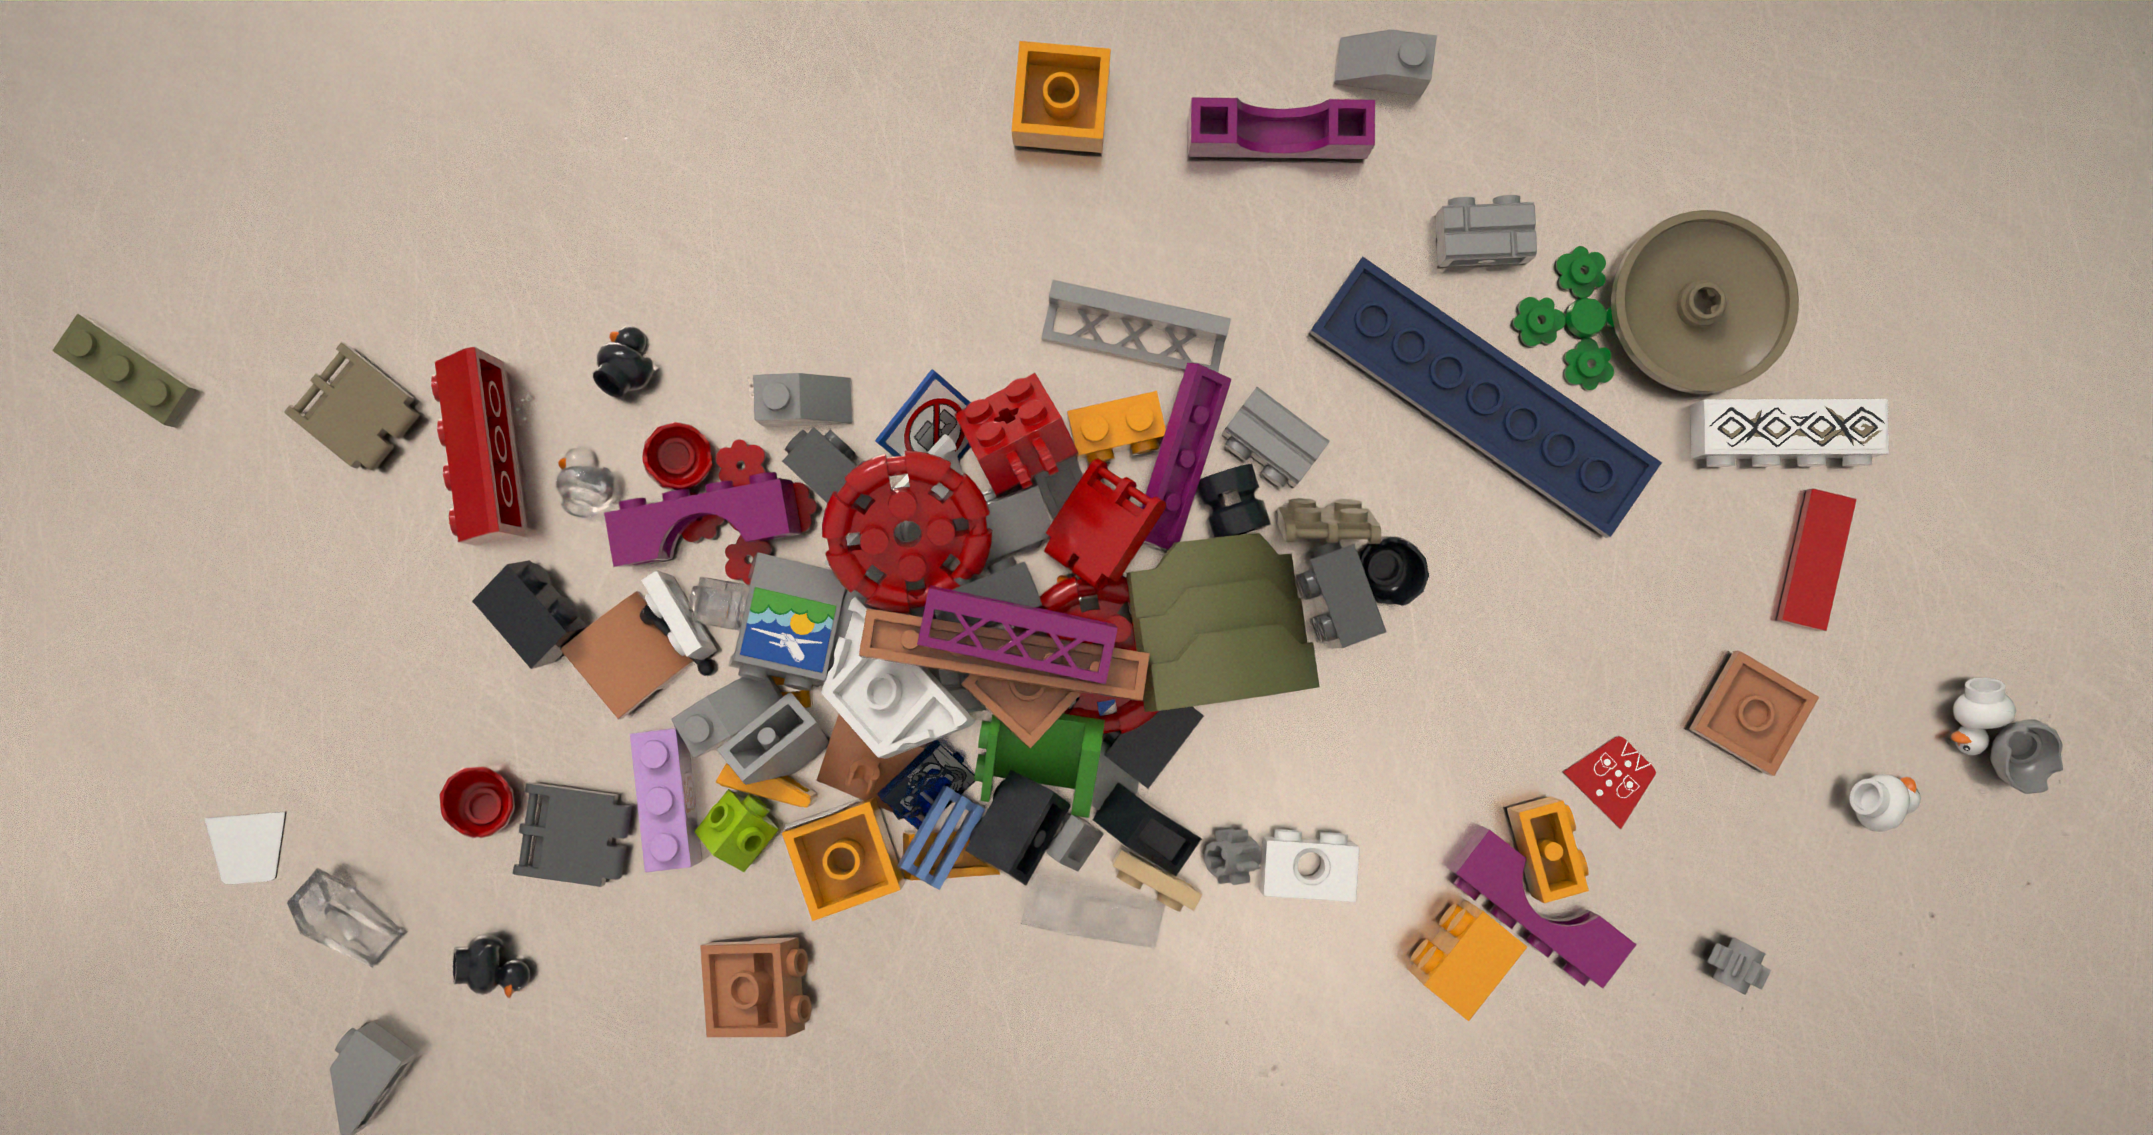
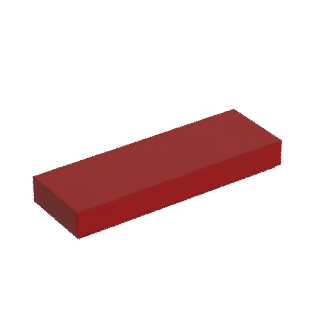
[1777,488,1857,631]

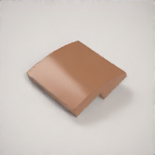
[560,591,694,719]

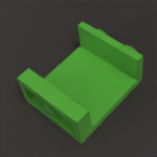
[974,714,1105,818]

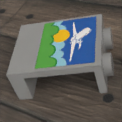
[728,553,845,691]

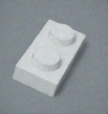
[641,570,717,660]

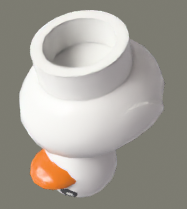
[1951,678,2016,755]
[1850,774,1921,832]

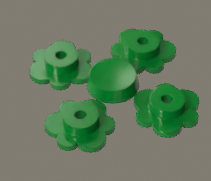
[1513,246,1618,391]

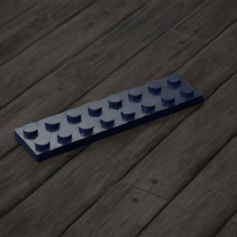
[1309,256,1662,538]

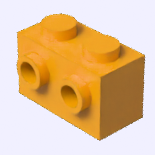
[1067,391,1166,465]
[1507,796,1589,903]

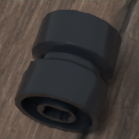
[1198,464,1271,538]

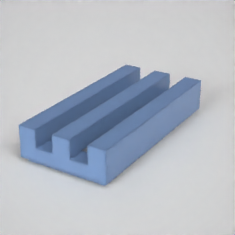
[897,785,985,890]

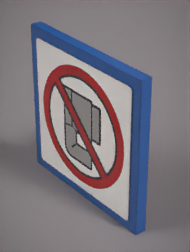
[875,369,971,461]

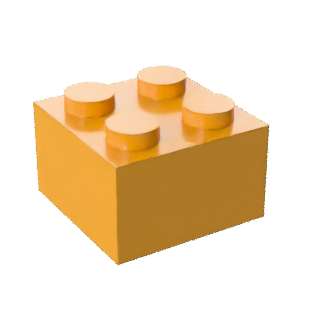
[1011,41,1111,153]
[782,797,905,921]
[1409,899,1527,1021]

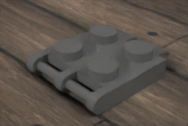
[512,782,632,887]

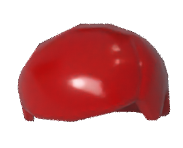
[642,422,713,491]
[439,766,515,838]

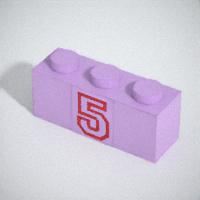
[630,728,702,873]

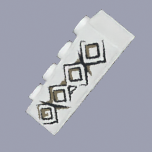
[1690,399,1889,467]

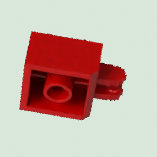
[954,373,1078,496]

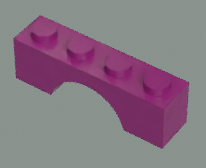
[1188,97,1375,159]
[604,472,802,567]
[1447,826,1637,988]

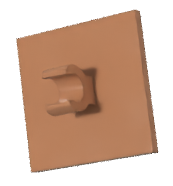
[816,714,926,815]

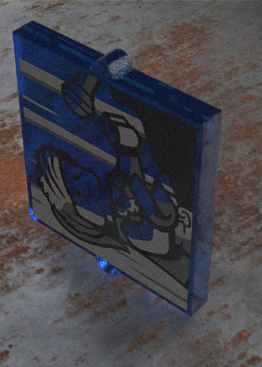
[877,739,975,830]

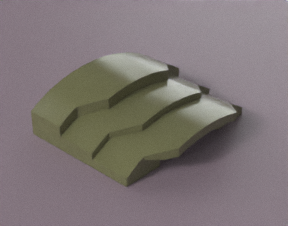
[1126,533,1320,712]

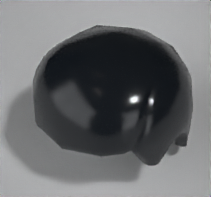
[1359,536,1429,606]

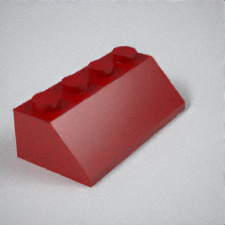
[431,347,526,545]

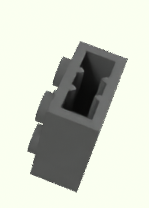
[782,427,873,509]
[1297,540,1387,649]
[934,557,1043,628]

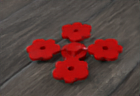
[681,439,818,585]

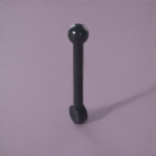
[640,605,716,676]

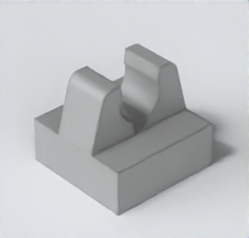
[1046,814,1104,872]

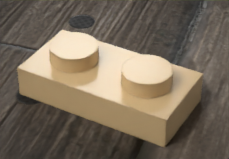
[1112,846,1203,912]

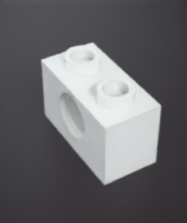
[1260,829,1359,902]

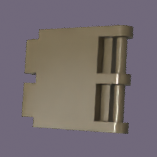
[284,341,420,471]
[1277,498,1381,544]

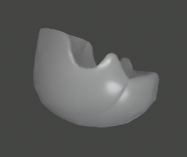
[1990,719,2063,794]

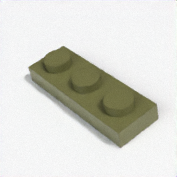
[52,314,197,427]

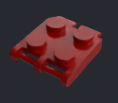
[1044,458,1166,591]

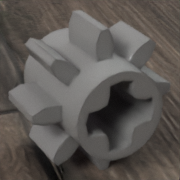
[1204,828,1261,885]
[1707,937,1771,995]

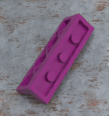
[1141,363,1232,551]
[917,585,1118,684]

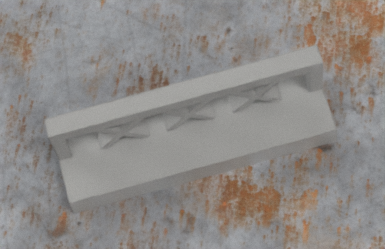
[1041,280,1231,372]

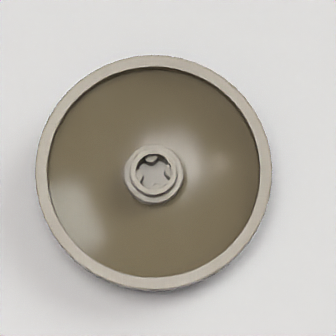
[1611,210,1799,394]

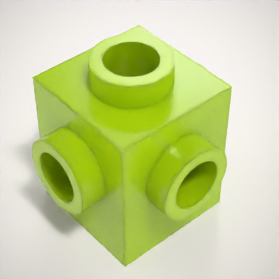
[694,789,779,872]

